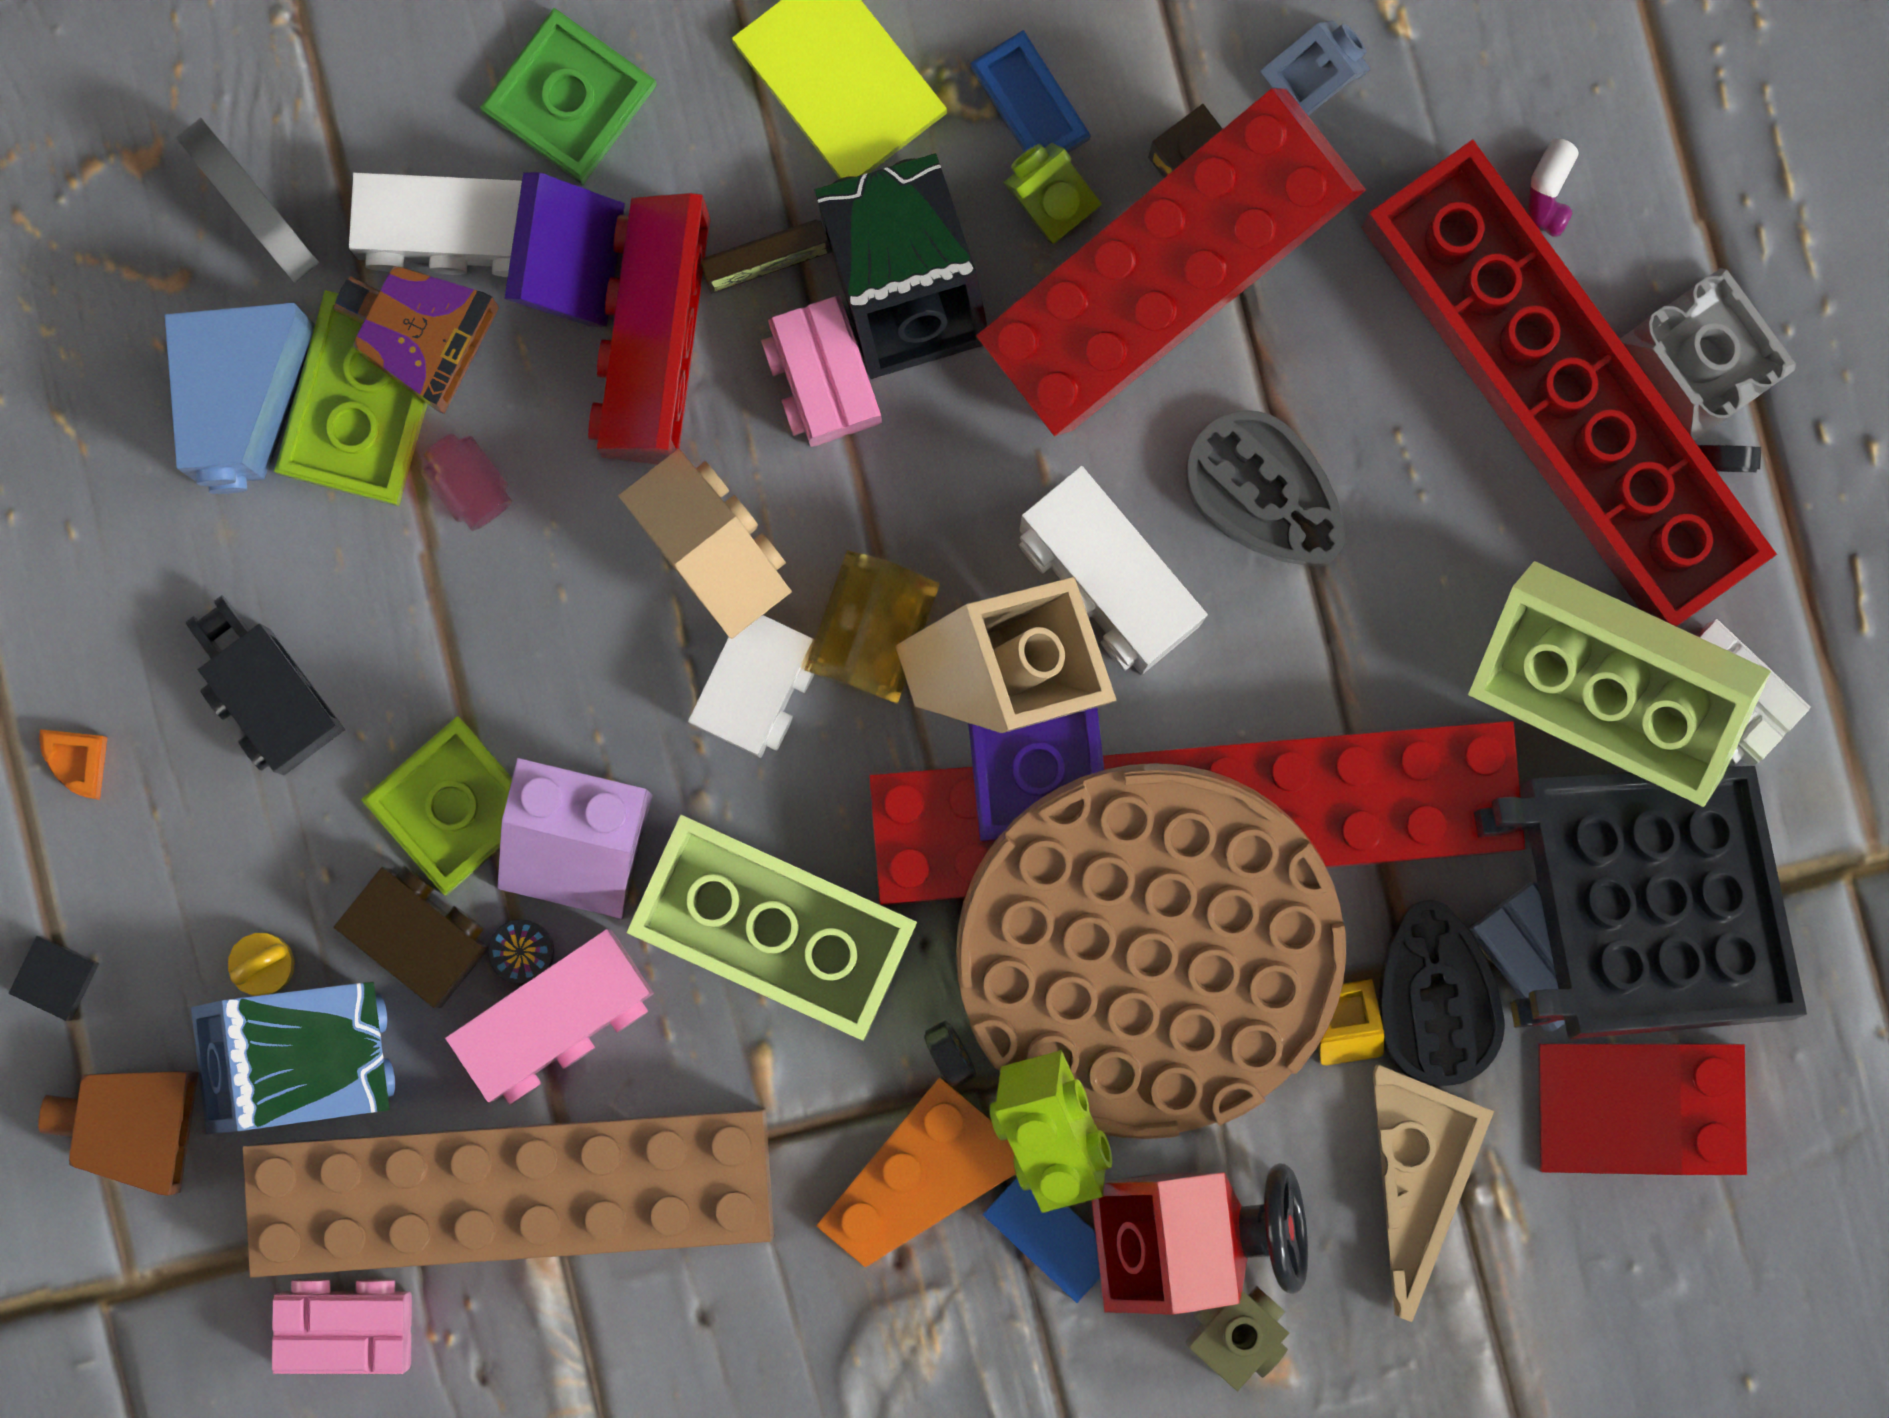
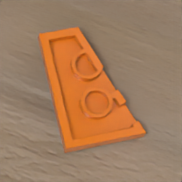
[816,1077,1016,1267]

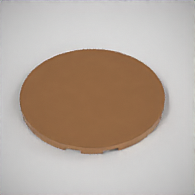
[956,763,1346,1139]

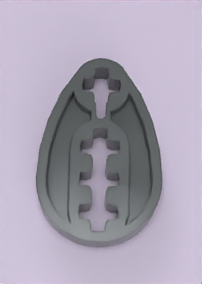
[176,118,319,283]
[1185,410,1346,567]

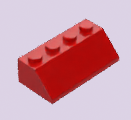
[588,193,711,465]

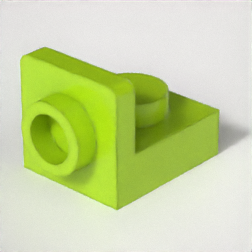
[1003,143,1102,244]

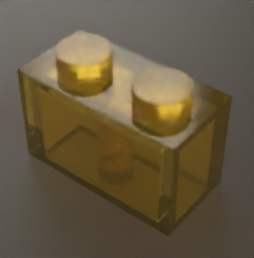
[804,550,940,704]

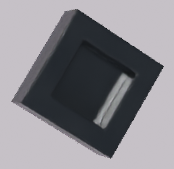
[8,936,99,1021]

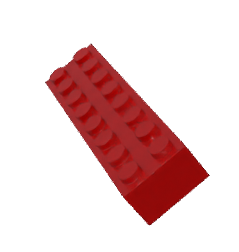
[1361,139,1777,627]

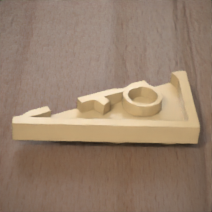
[1373,1065,1494,1322]

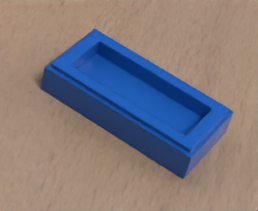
[970,30,1091,153]
[982,1177,1100,1303]

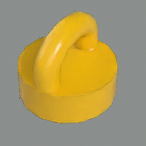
[228,933,295,996]

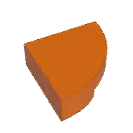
[39,729,108,800]

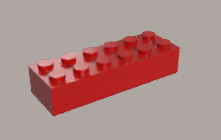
[976,88,1366,437]

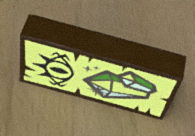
[700,219,830,294]

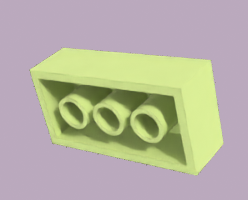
[1468,561,1771,807]
[626,815,918,1041]

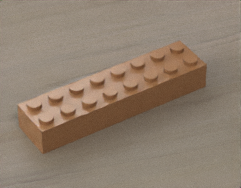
[243,1109,774,1277]

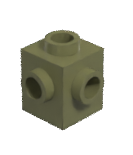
[1185,1286,1289,1392]

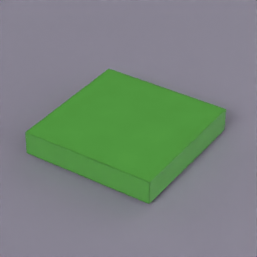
[480,8,657,185]

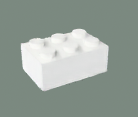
[1019,466,1208,675]

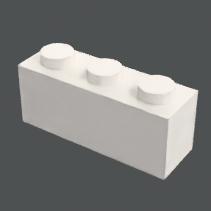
[349,173,522,277]

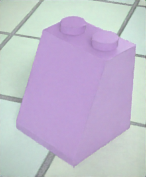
[498,758,653,919]

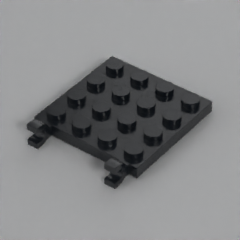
[1474,765,1807,1040]

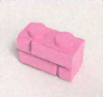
[761,296,882,447]
[272,1279,412,1374]

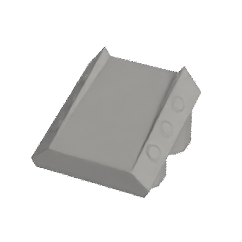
[1620,268,1796,441]

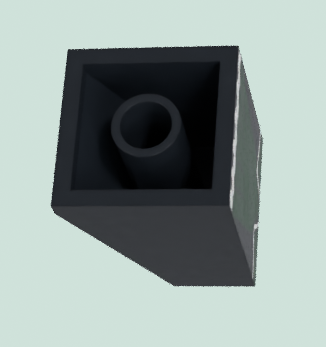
[814,153,987,379]

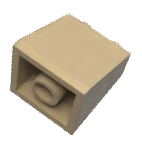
[895,577,1116,733]

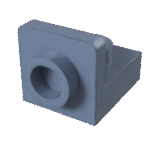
[1260,20,1370,116]

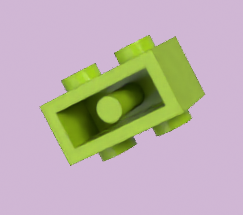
[990,1050,1112,1213]

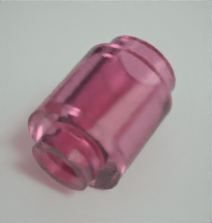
[421,433,512,531]

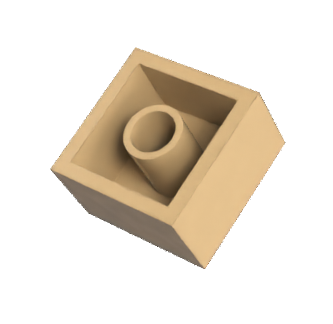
[618,448,792,639]

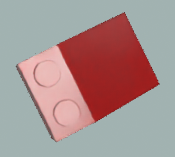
[1538,1043,1747,1175]

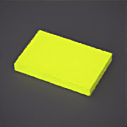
[732,0,947,179]

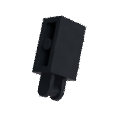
[186,595,345,775]

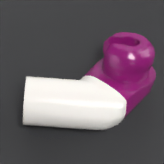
[1528,138,1579,237]

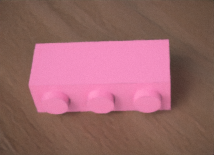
[445,929,654,1105]

